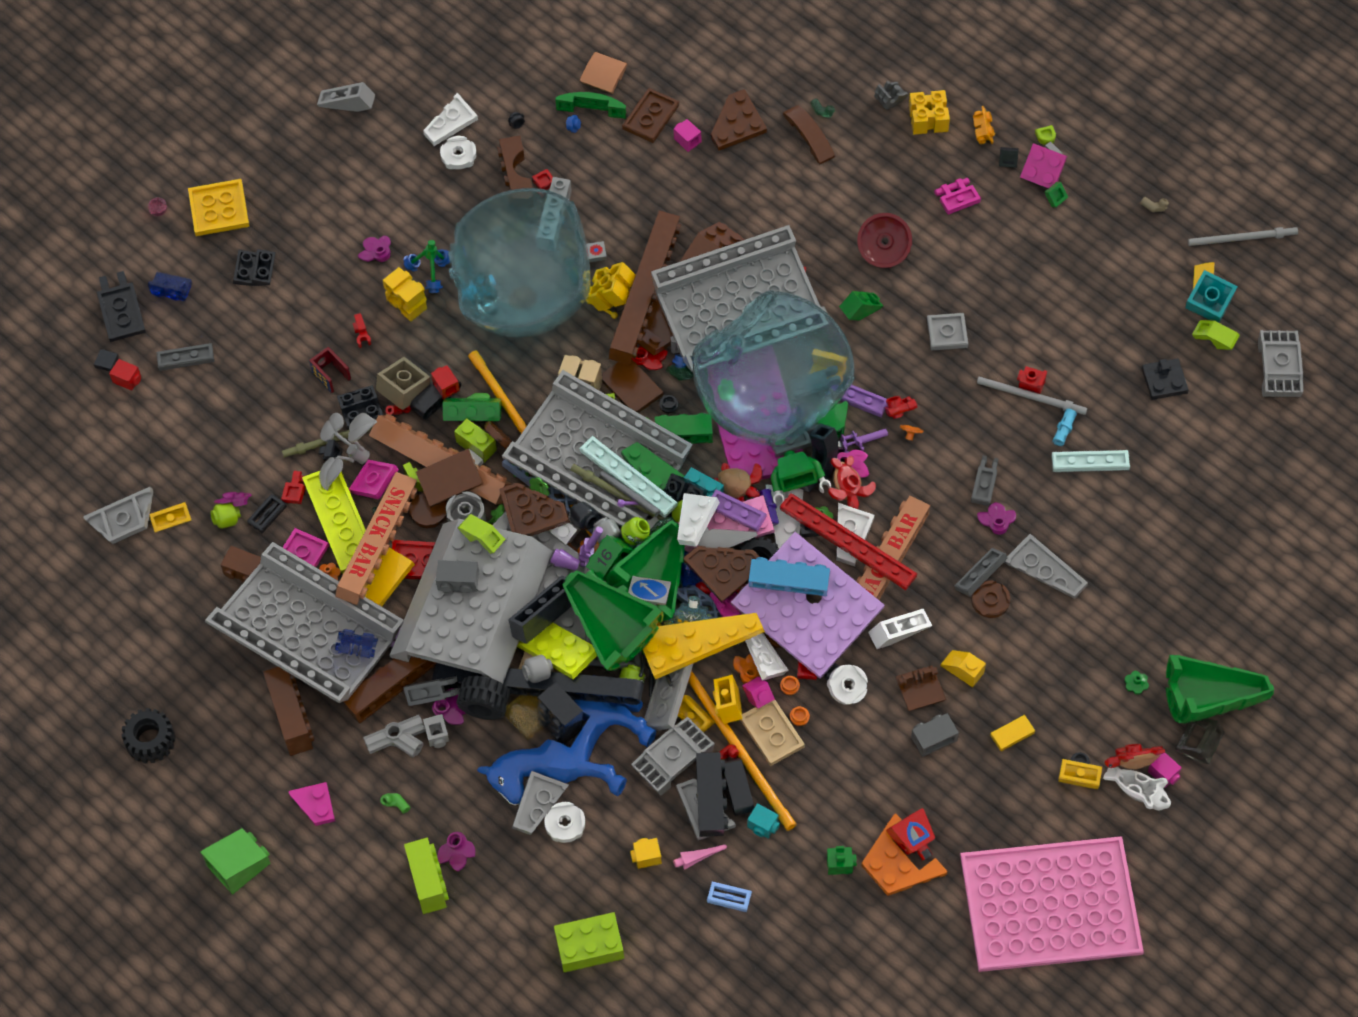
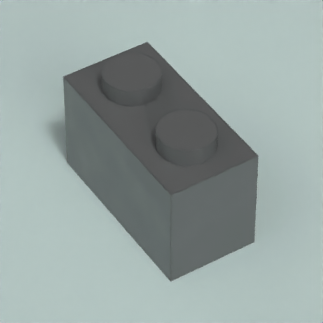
[435,560,479,593]
[911,713,959,757]

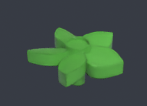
[488,504,505,524]

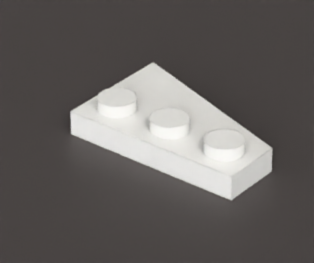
[423,93,478,146]
[836,503,875,567]

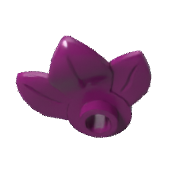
[358,235,391,262]
[214,492,252,506]
[977,502,1016,535]
[432,688,466,725]
[437,832,476,872]

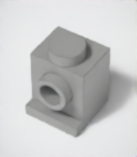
[423,714,449,748]

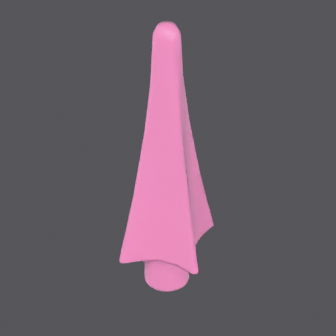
[673,845,727,870]

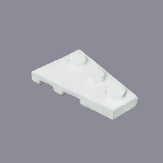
[677,493,720,547]
[745,633,789,681]

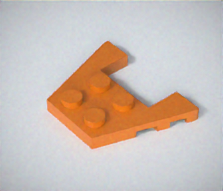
[861,813,948,896]

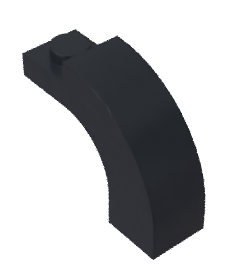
[799,423,838,492]

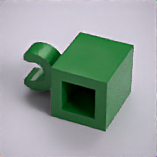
[827,846,857,875]

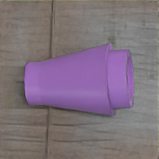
[550,548,580,571]

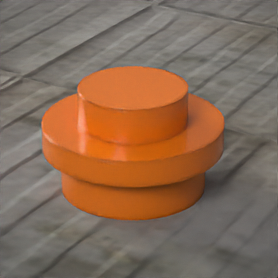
[780,676,800,695]
[790,706,810,726]

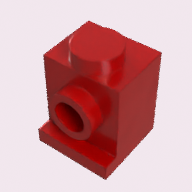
[1017,366,1047,394]

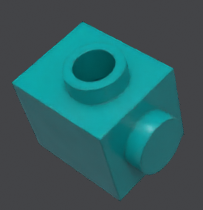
[747,803,780,838]

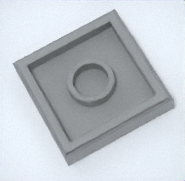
[927,313,968,350]

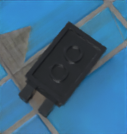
[97,271,146,342]

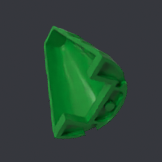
[606,520,685,621]
[563,570,664,671]
[1166,655,1274,724]

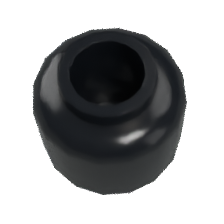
[569,502,598,530]

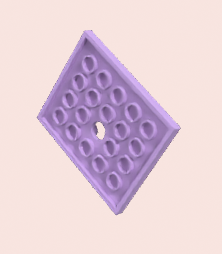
[731,532,885,679]

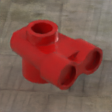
[885,396,917,419]

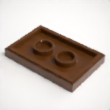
[622,88,679,143]
[602,360,663,413]
[416,449,483,507]

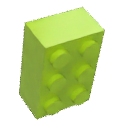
[404,837,449,914]
[554,912,624,972]

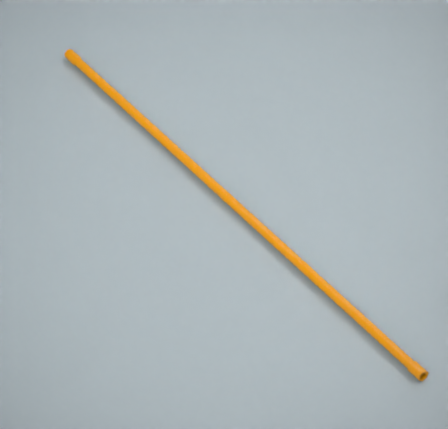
[468,350,797,831]

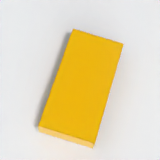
[990,715,1035,751]

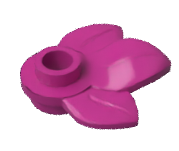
[837,450,869,478]

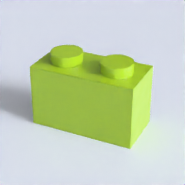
[454,418,497,463]

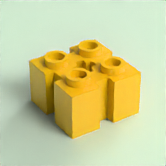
[909,90,950,135]
[586,262,636,311]
[383,267,427,322]

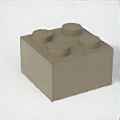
[376,357,431,410]

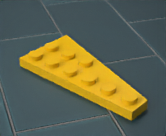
[643,613,765,680]

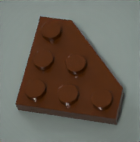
[711,89,767,151]
[500,483,570,536]
[683,546,759,603]

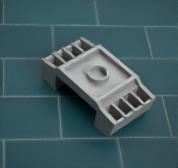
[1258,330,1303,397]
[631,717,715,796]

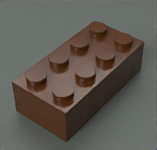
[263,667,315,756]

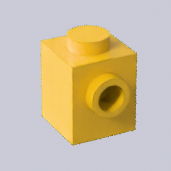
[630,838,662,869]

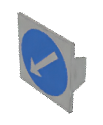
[628,576,671,605]

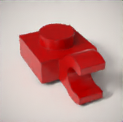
[352,313,372,348]
[281,471,306,504]

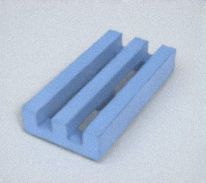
[707,881,752,912]

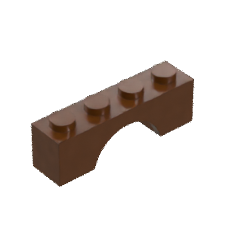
[497,135,535,207]

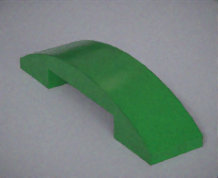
[555,92,627,119]

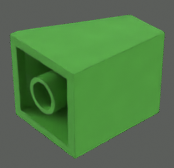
[201,828,271,895]

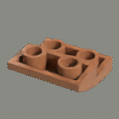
[580,52,628,94]

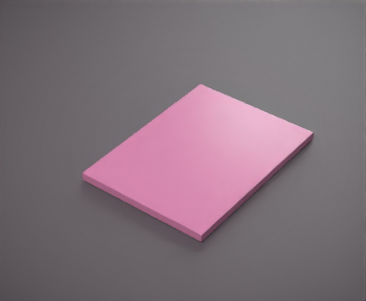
[960,836,1144,972]

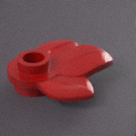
[632,346,668,370]

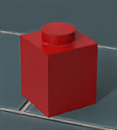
[109,359,141,391]
[431,365,460,399]

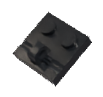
[1141,358,1189,400]

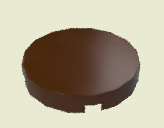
[484,421,512,449]
[410,492,447,528]
[971,580,1011,618]

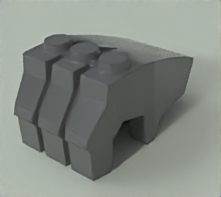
[874,81,908,110]

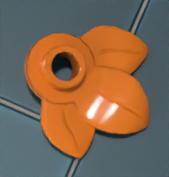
[733,653,761,684]

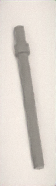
[1188,227,1298,246]
[977,377,1088,415]

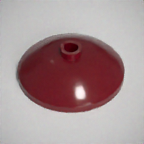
[857,213,912,268]

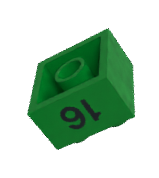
[586,535,634,581]

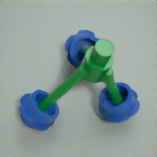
[403,240,451,293]

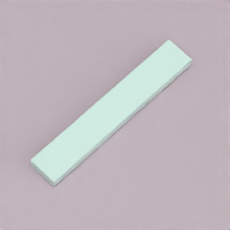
[580,436,678,518]

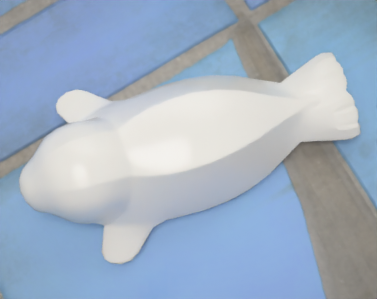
[1103,767,1171,811]

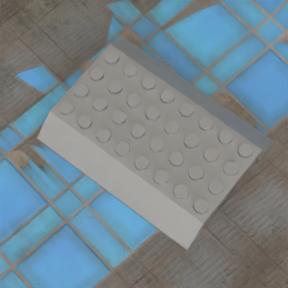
[651,225,831,372]
[502,370,693,527]
[390,519,553,684]
[205,542,404,703]

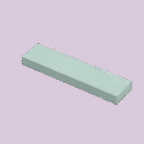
[1051,450,1130,472]

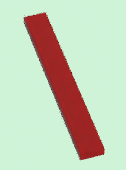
[780,493,917,590]

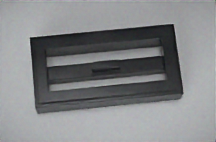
[247,494,287,534]

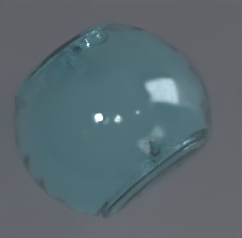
[448,188,590,337]
[692,290,855,447]

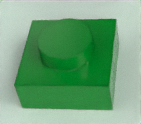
[1044,182,1068,208]

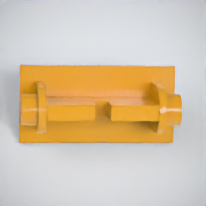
[973,106,995,144]

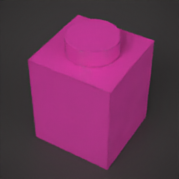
[674,119,701,152]
[742,677,775,709]
[1148,753,1182,788]

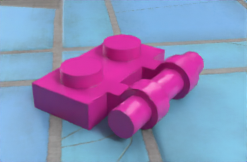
[934,178,981,215]

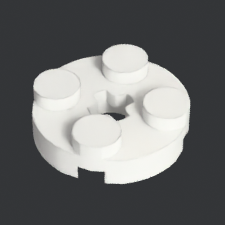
[440,136,476,169]
[827,665,868,705]
[545,802,585,843]

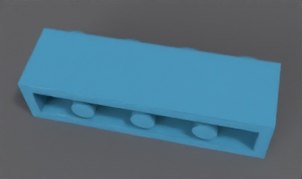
[749,557,830,596]

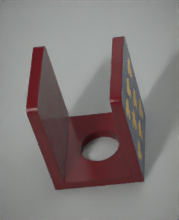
[309,346,351,393]

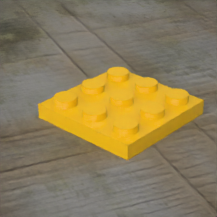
[188,179,250,236]

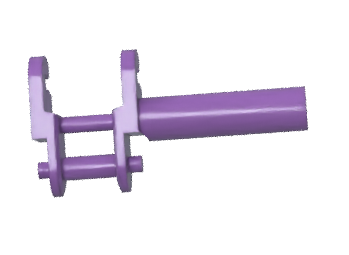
[840,428,888,453]
[579,527,603,567]

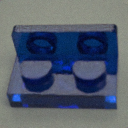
[148,272,192,301]

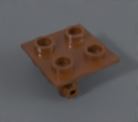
[895,665,946,711]

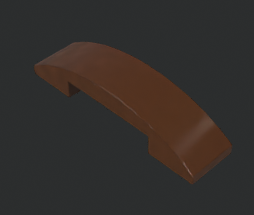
[783,105,835,165]

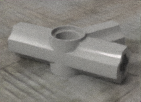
[363,715,426,758]

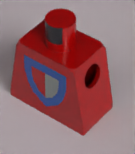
[886,808,935,861]

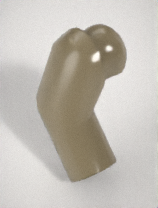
[1140,197,1169,212]

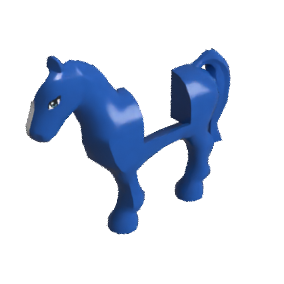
[477,675,656,805]

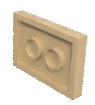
[740,700,805,766]

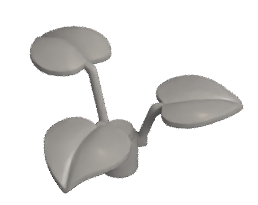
[319,413,377,491]

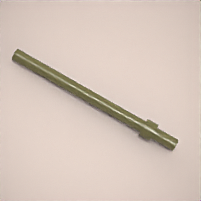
[282,426,373,458]
[570,464,672,524]

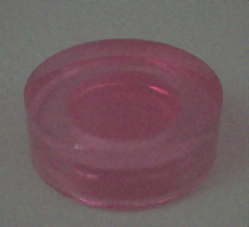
[148,198,167,216]

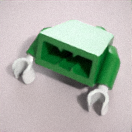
[771,450,831,505]

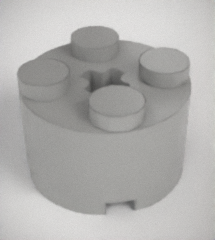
[446,492,486,522]

